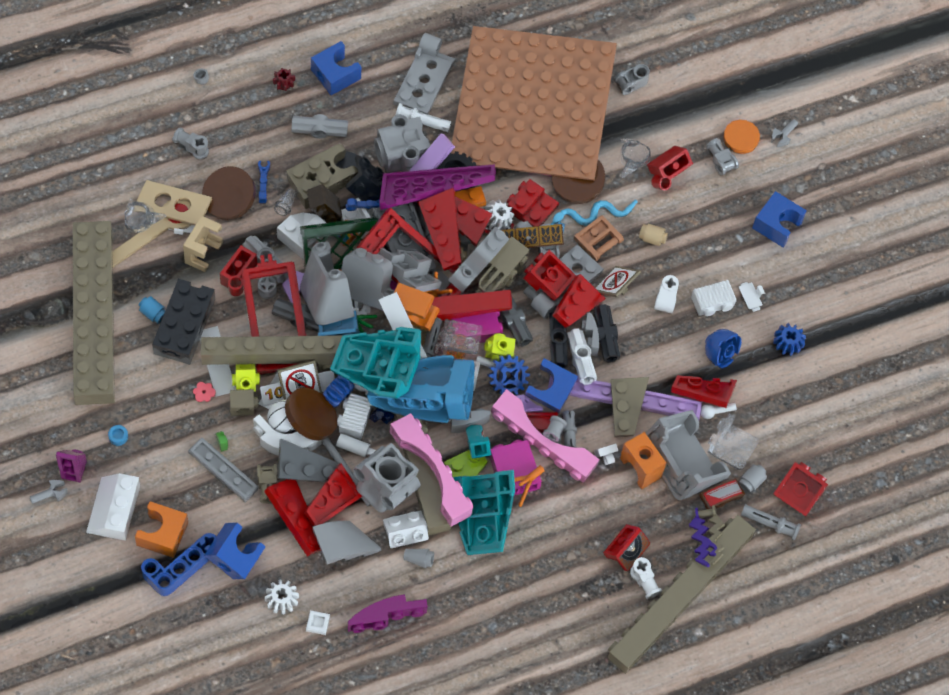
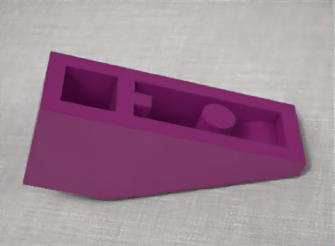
[56,449,87,483]

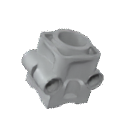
[374,114,430,173]
[353,443,421,513]

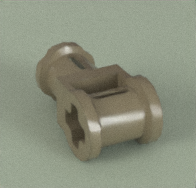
[257,464,278,504]

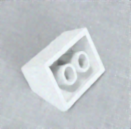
[86,473,140,541]

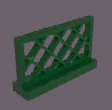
[300,217,378,269]

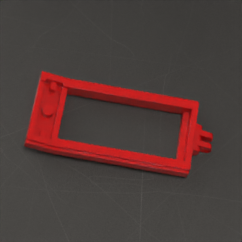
[357,208,462,297]
[241,254,306,374]

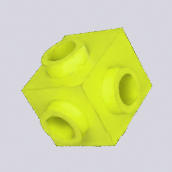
[484,333,516,361]
[232,364,260,392]

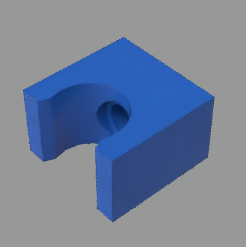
[311,41,362,96]
[752,191,807,248]
[525,358,578,414]
[204,523,266,579]

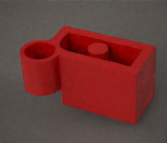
[647,145,693,191]
[220,245,257,296]

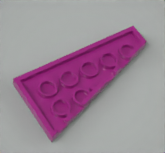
[379,164,496,210]

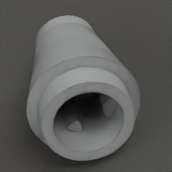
[404,548,434,568]

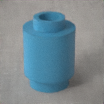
[139,296,166,324]

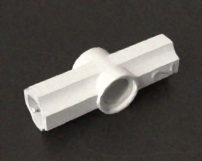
[567,328,597,385]

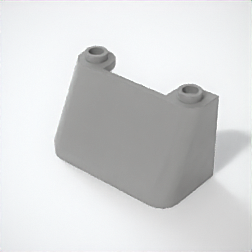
[300,241,355,325]
[646,410,731,500]

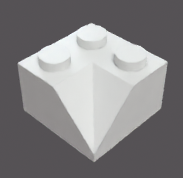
[277,212,331,260]

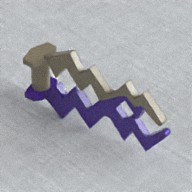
[689,505,725,567]

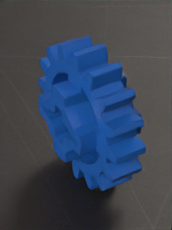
[487,354,530,395]

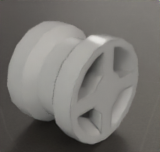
[257,276,277,299]

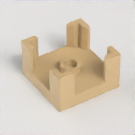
[183,215,223,272]

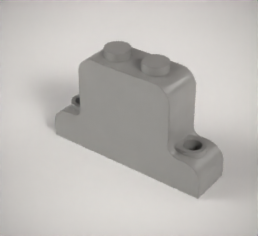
[448,226,509,292]
[342,248,394,310]

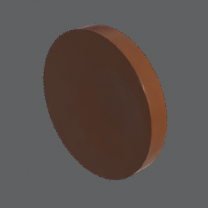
[551,159,605,204]
[202,166,256,220]
[285,388,337,441]

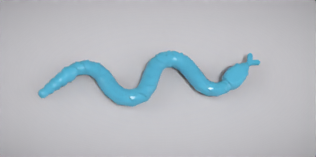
[551,200,638,226]

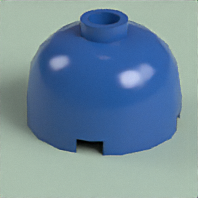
[705,329,742,368]

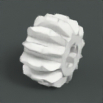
[483,199,514,230]
[265,579,299,615]

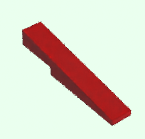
[432,290,512,321]

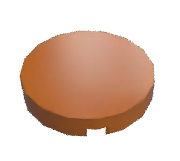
[723,119,760,154]

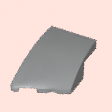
[379,248,441,292]
[313,521,381,565]

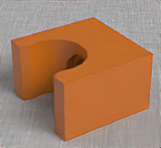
[394,283,440,331]
[620,432,666,490]
[135,501,188,558]

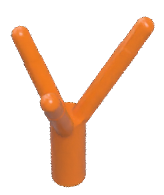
[425,271,452,297]
[514,465,545,507]

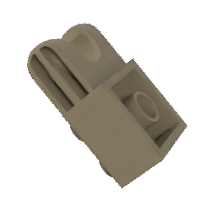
[286,144,358,209]
[475,236,530,293]

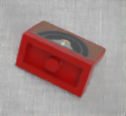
[603,524,650,571]

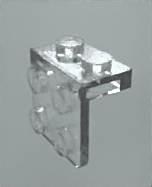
[435,319,482,356]
[708,414,759,470]

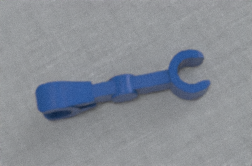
[258,161,270,203]
[345,198,380,211]

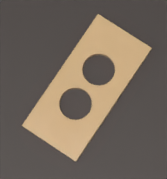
[134,180,212,225]

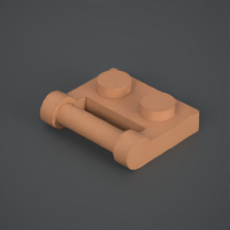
[574,215,624,261]

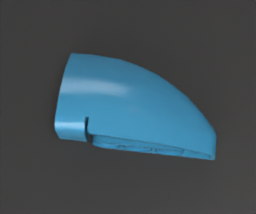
[367,355,475,423]

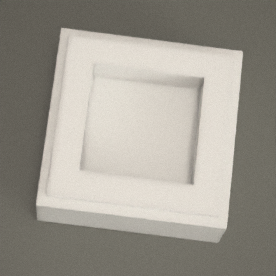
[306,610,330,635]

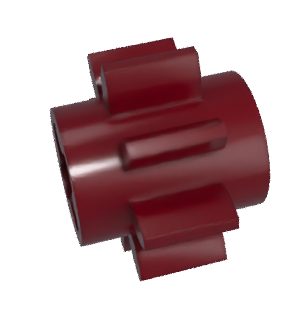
[273,68,295,92]

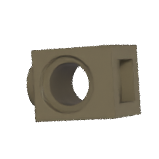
[230,389,258,416]

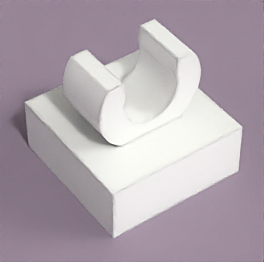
[594,444,618,465]

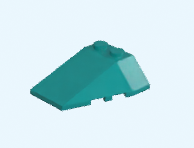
[330,327,421,399]
[453,470,515,555]

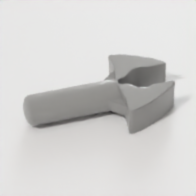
[771,119,798,147]
[30,480,68,504]

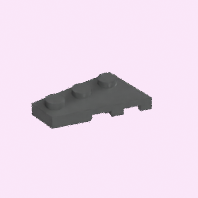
[277,439,338,482]

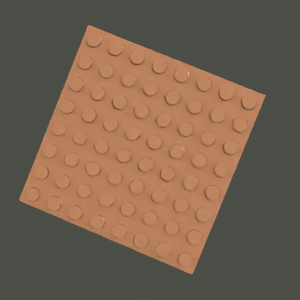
[451,26,617,181]

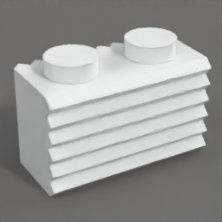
[691,280,736,316]
[337,393,373,440]

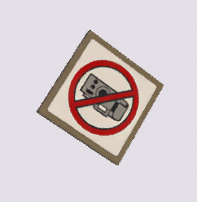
[595,266,641,297]
[277,360,322,400]

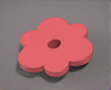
[193,382,216,402]

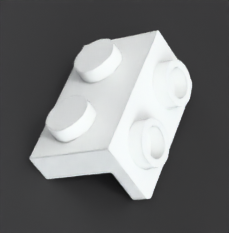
[383,510,429,548]

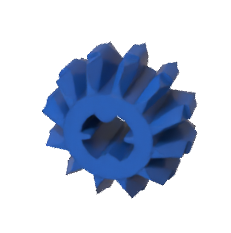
[773,322,806,356]
[323,375,355,407]

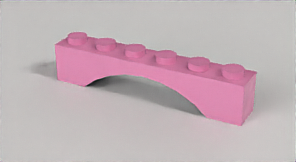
[491,389,600,483]
[390,413,473,527]

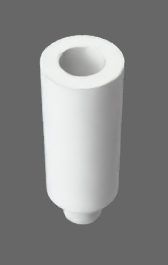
[336,433,376,458]

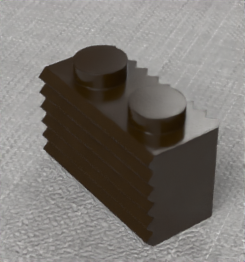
[307,184,342,223]

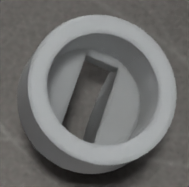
[193,68,209,85]

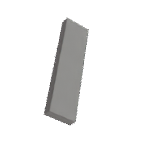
[188,438,259,503]

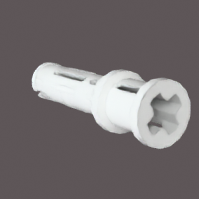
[395,103,451,132]

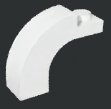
[253,414,322,456]

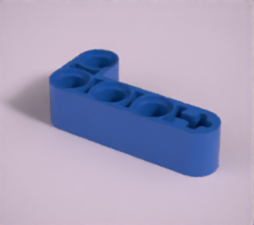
[141,533,217,596]

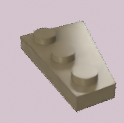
[611,377,649,437]

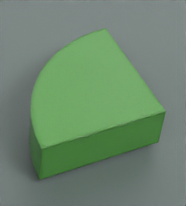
[215,431,228,452]

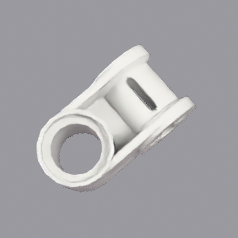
[654,275,679,314]

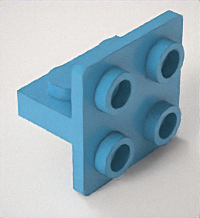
[318,311,360,336]

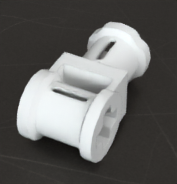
[630,557,662,600]

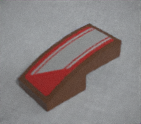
[699,478,745,509]

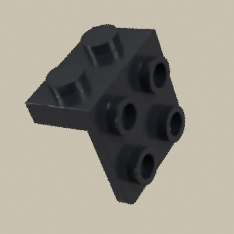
[346,155,384,201]

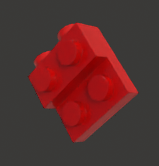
[507,179,559,227]
[523,250,576,301]
[773,462,828,517]

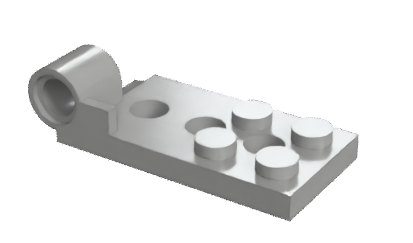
[393,33,455,115]
[523,244,604,319]

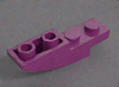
[348,594,427,633]

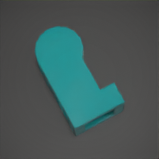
[466,425,491,459]

